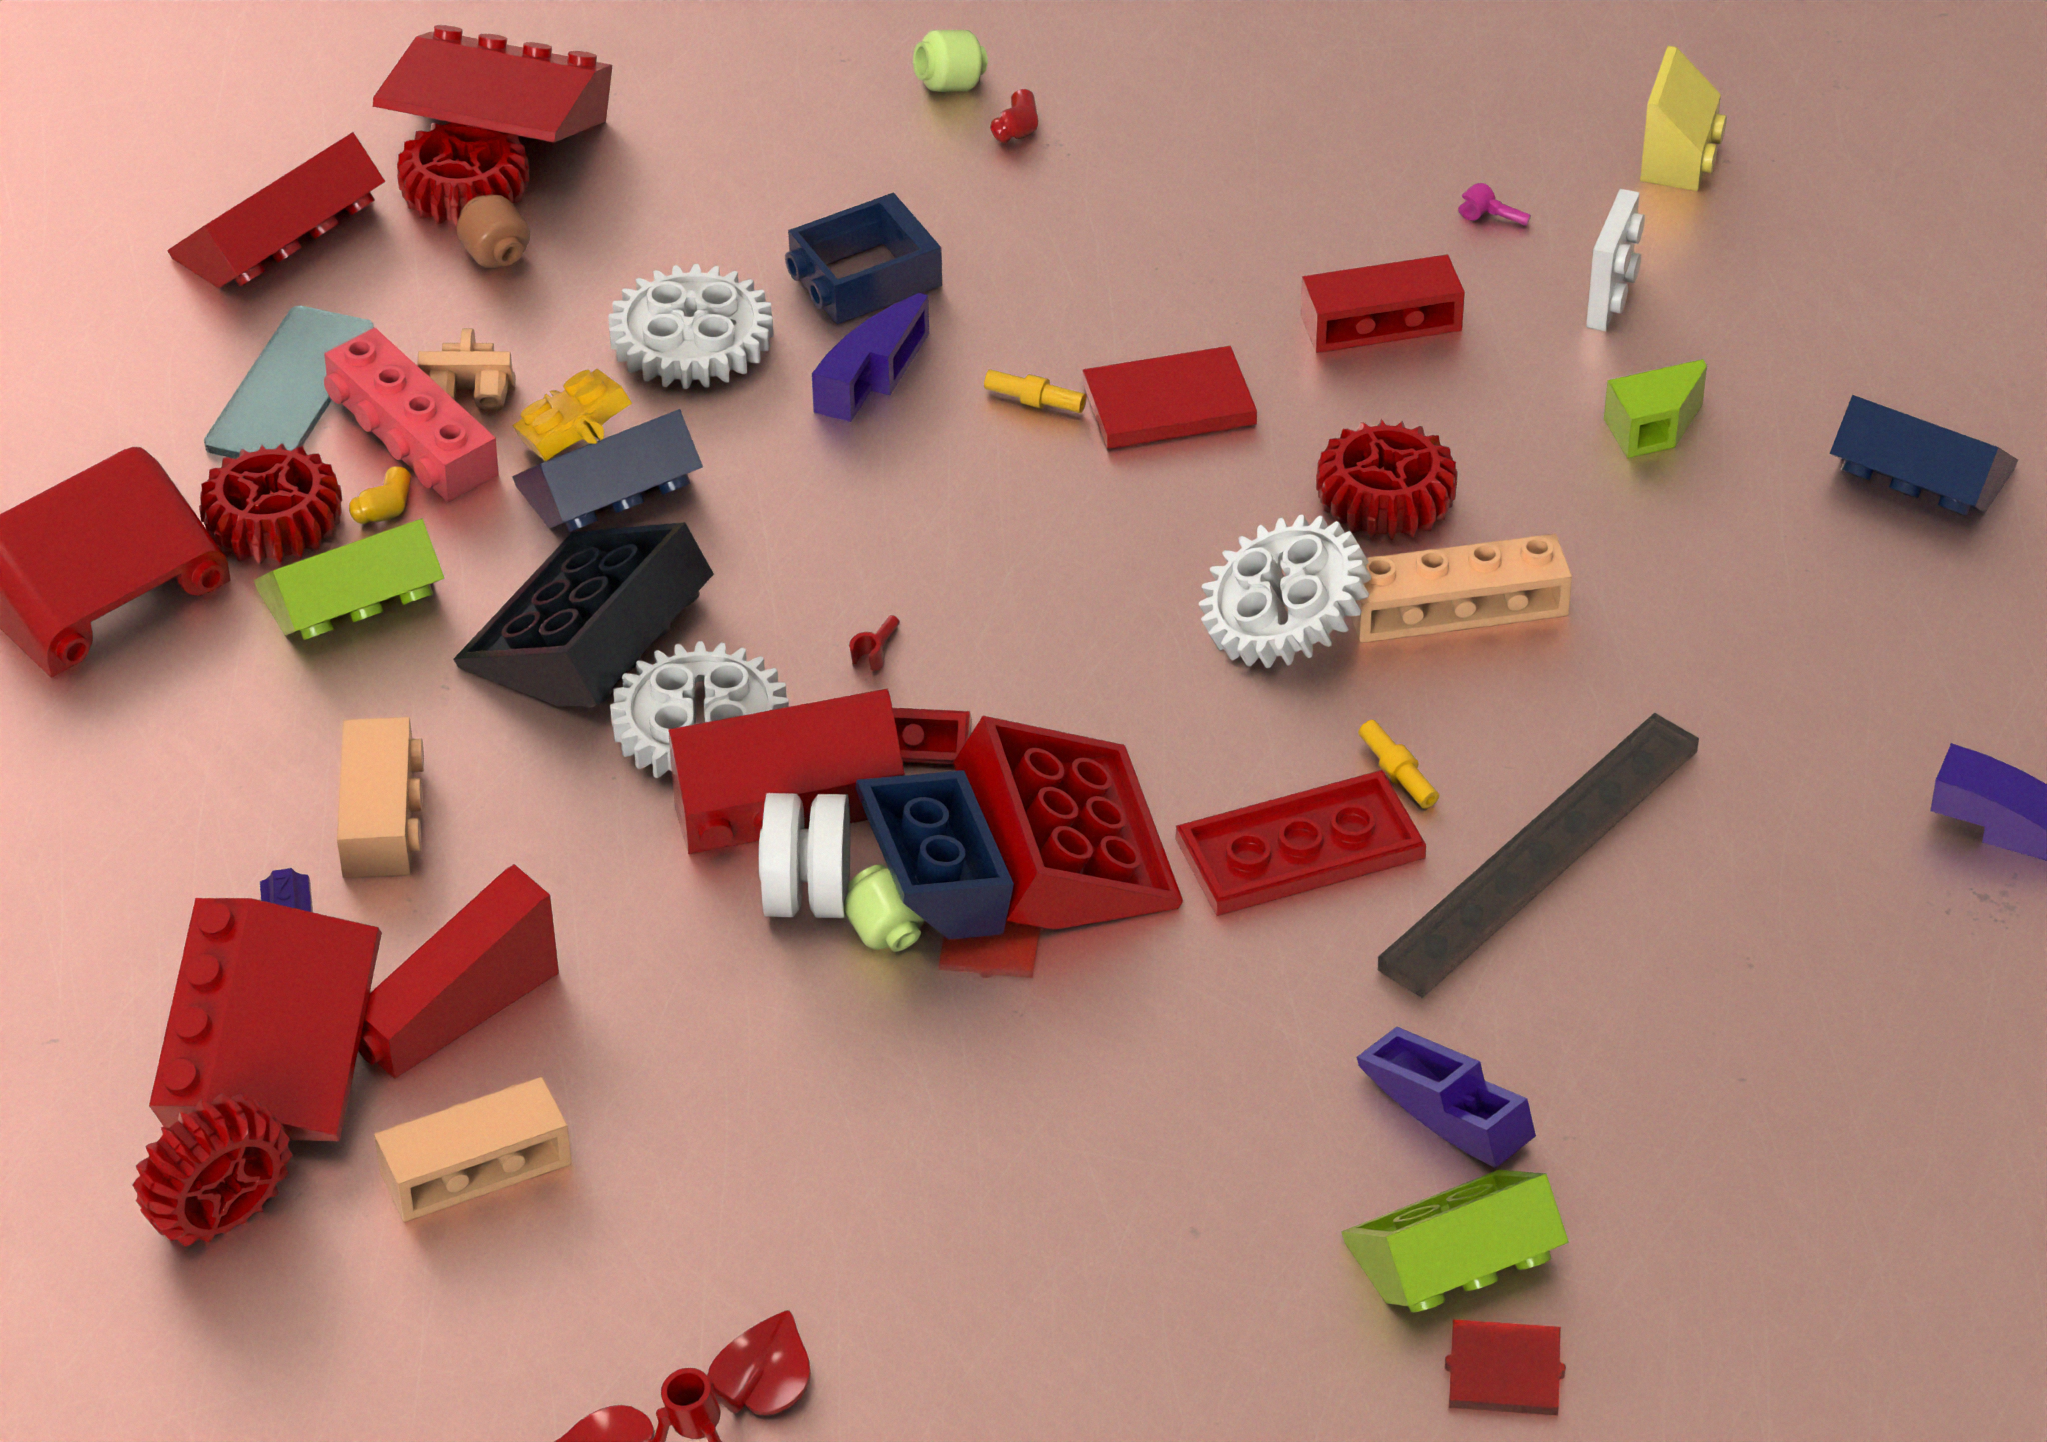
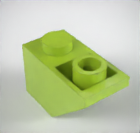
[1604,359,1707,458]

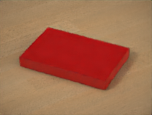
[1083,345,1257,449]

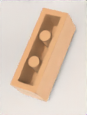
[337,717,424,878]
[374,1077,572,1222]

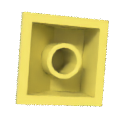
[1640,46,1727,191]

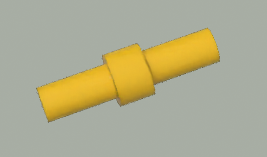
[984,369,1087,413]
[1358,720,1439,809]

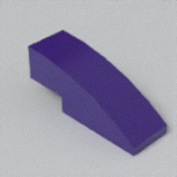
[812,293,929,422]
[1930,743,2047,861]
[1357,1027,1536,1168]

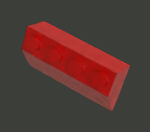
[167,132,386,288]
[668,688,905,854]

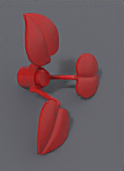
[554,1310,811,1442]

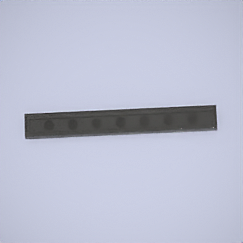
[1377,713,1699,998]

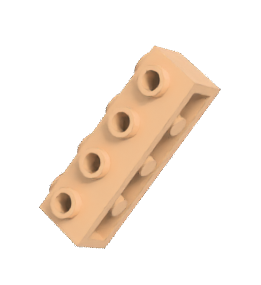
[1351,533,1572,643]

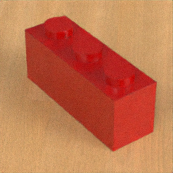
[1300,254,1465,353]

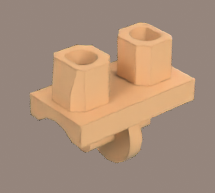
[417,328,516,409]

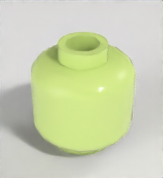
[913,30,988,92]
[844,864,925,952]

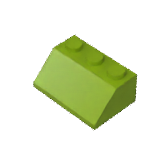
[254,518,445,640]
[1341,1170,1569,1312]

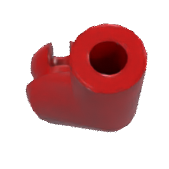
[990,89,1038,143]

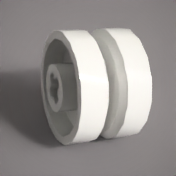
[759,793,850,918]

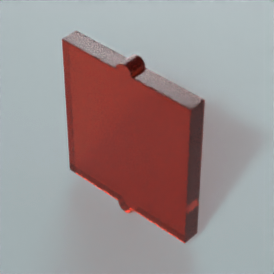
[939,921,1041,978]
[1444,1319,1566,1416]

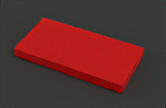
[1175,770,1426,916]

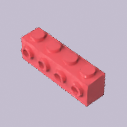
[324,327,499,502]

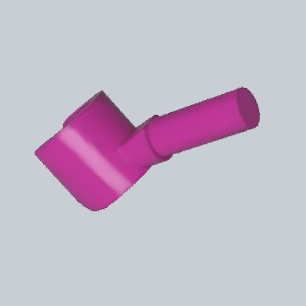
[1458,183,1531,226]

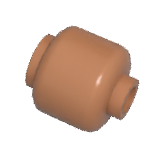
[456,195,530,268]

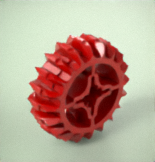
[397,122,530,227]
[1316,419,1458,541]
[199,443,343,565]
[132,1093,293,1247]

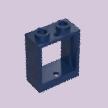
[785,192,942,324]

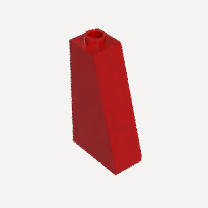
[358,864,559,1079]

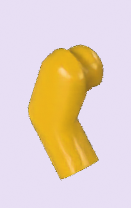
[349,467,411,524]

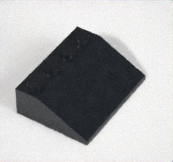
[453,522,714,707]

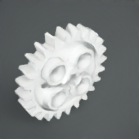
[608,264,774,389]
[1199,515,1371,668]
[610,641,789,778]

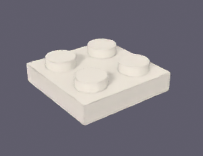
[1586,188,1645,332]

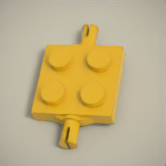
[512,368,632,461]

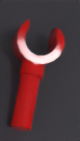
[849,615,900,671]

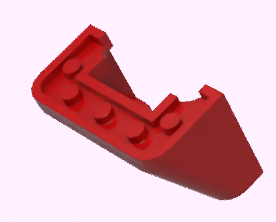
[0,447,231,678]

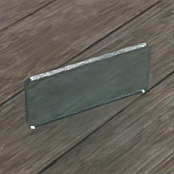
[204,306,374,459]

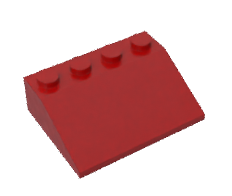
[372,25,613,142]
[953,716,1183,930]
[149,898,382,1141]

